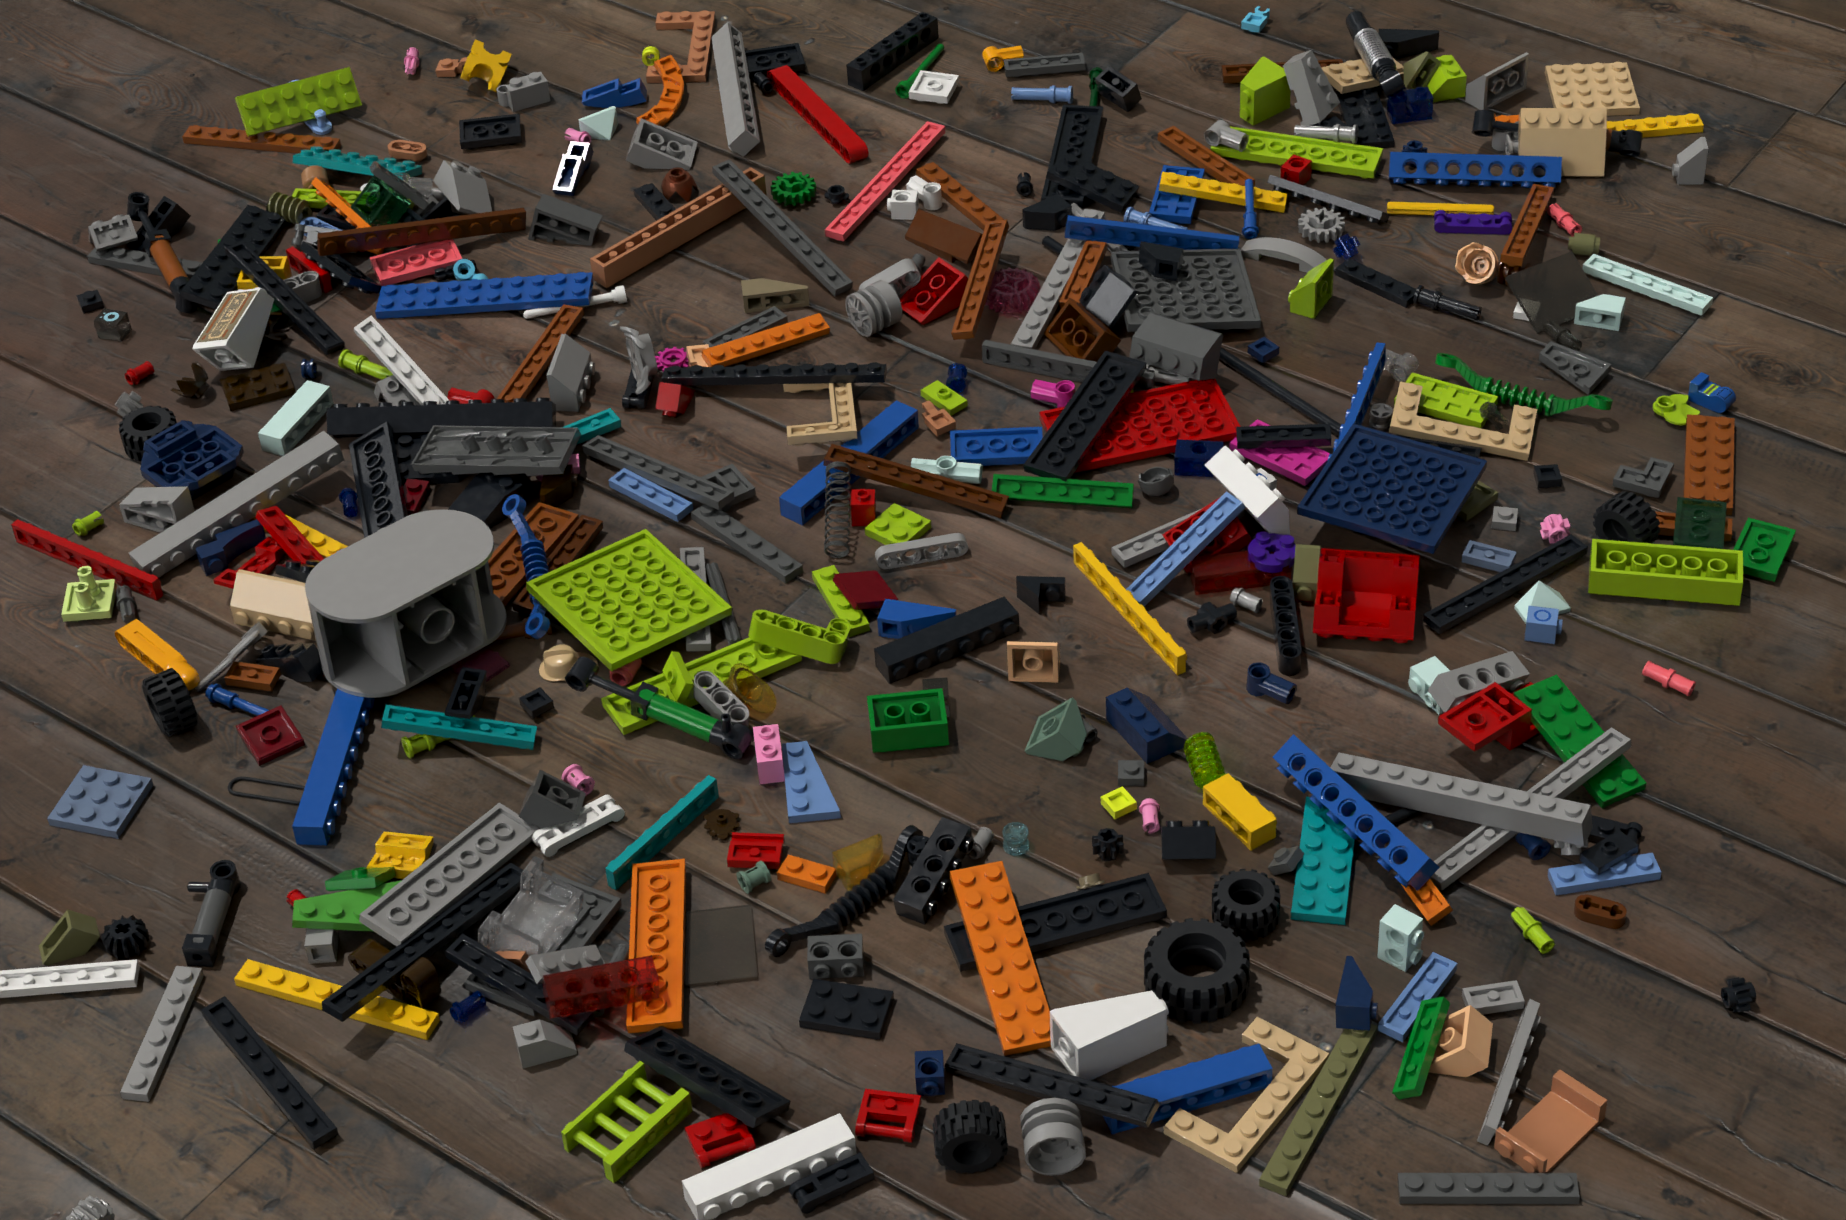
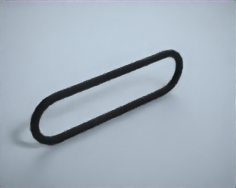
[228,776,305,805]

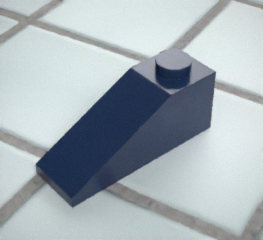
[1335,956,1378,1031]

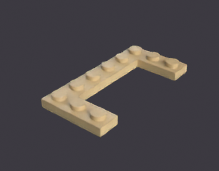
[1389,382,1537,461]
[783,383,857,446]
[1164,1017,1329,1173]

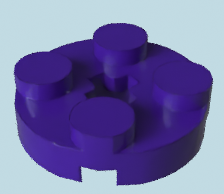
[1248,531,1296,573]

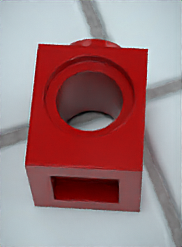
[1280,154,1312,186]
[851,489,876,526]

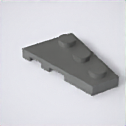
[1539,341,1611,395]

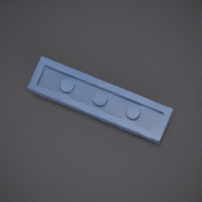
[608,468,693,522]
[1548,853,1661,895]
[1378,952,1457,1042]

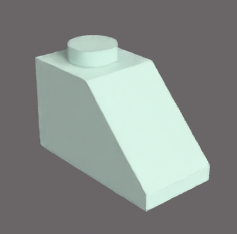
[1574,294,1626,331]

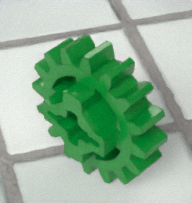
[771,172,816,206]

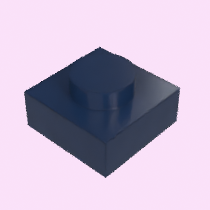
[1247,337,1280,363]

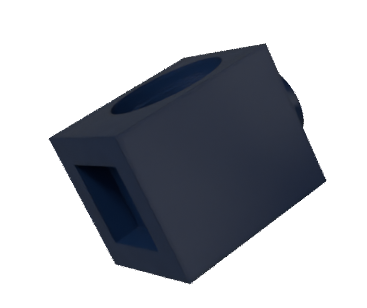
[915,1050,945,1096]

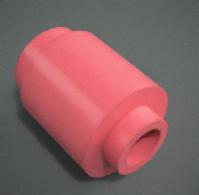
[610,658,642,686]

